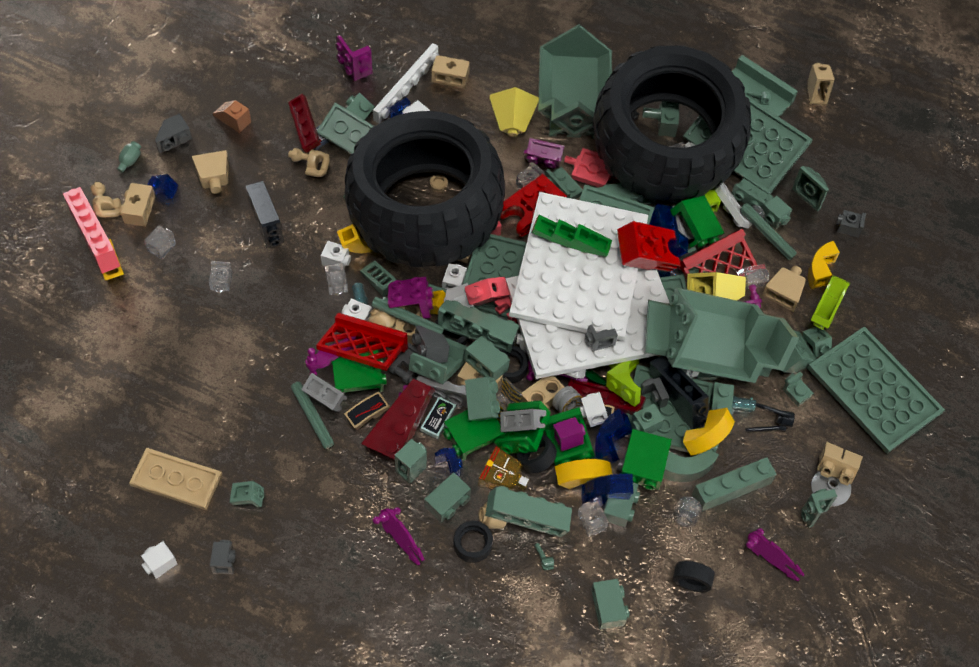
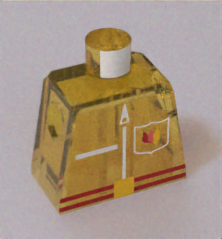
[478,446,530,491]

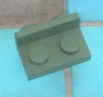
[545,167,583,199]
[732,178,774,214]

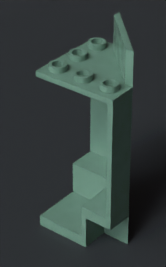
[538,24,612,139]
[645,287,799,383]

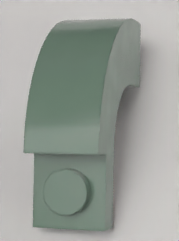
[663,443,720,482]

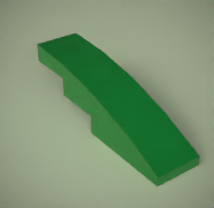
[531,214,612,257]

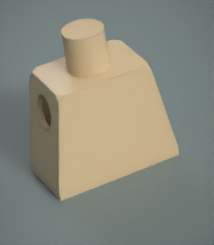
[807,63,835,104]
[192,150,229,194]
[762,266,806,312]

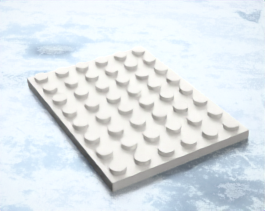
[509,192,648,341]
[506,268,669,379]

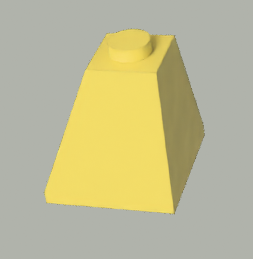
[490,87,539,137]
[687,272,746,300]

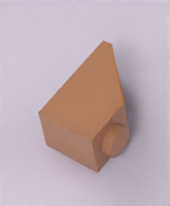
[213,100,251,133]

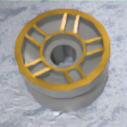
[552,386,583,413]

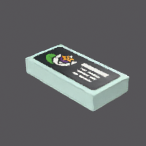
[420,397,456,439]

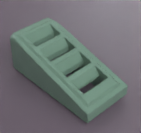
[360,261,396,297]

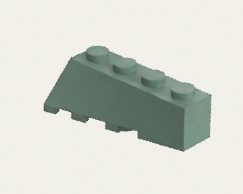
[438,300,519,353]

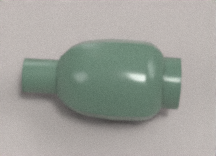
[117,141,141,173]

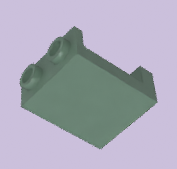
[409,337,467,384]

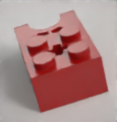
[500,174,567,237]
[617,221,681,271]

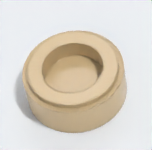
[430,174,448,192]

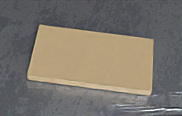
[129,448,222,510]

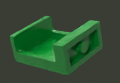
[670,195,725,248]
[332,350,387,393]
[495,400,551,454]
[545,407,595,466]
[442,410,505,461]
[620,429,672,490]

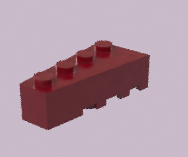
[361,378,435,459]

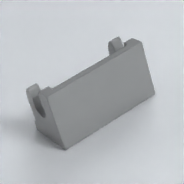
[301,373,347,412]
[500,409,546,432]

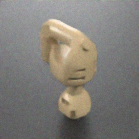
[288,148,330,177]
[90,182,121,218]

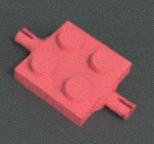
[564,148,617,187]

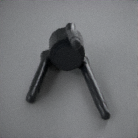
[745,402,795,432]

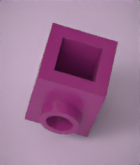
[553,417,586,451]

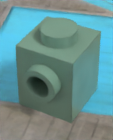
[761,196,792,229]
[631,403,664,433]

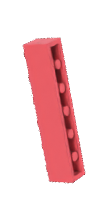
[63,187,120,274]

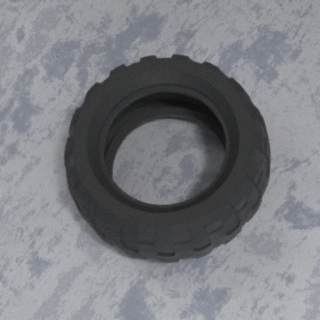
[593,45,751,203]
[344,111,505,267]

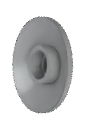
[811,471,851,507]

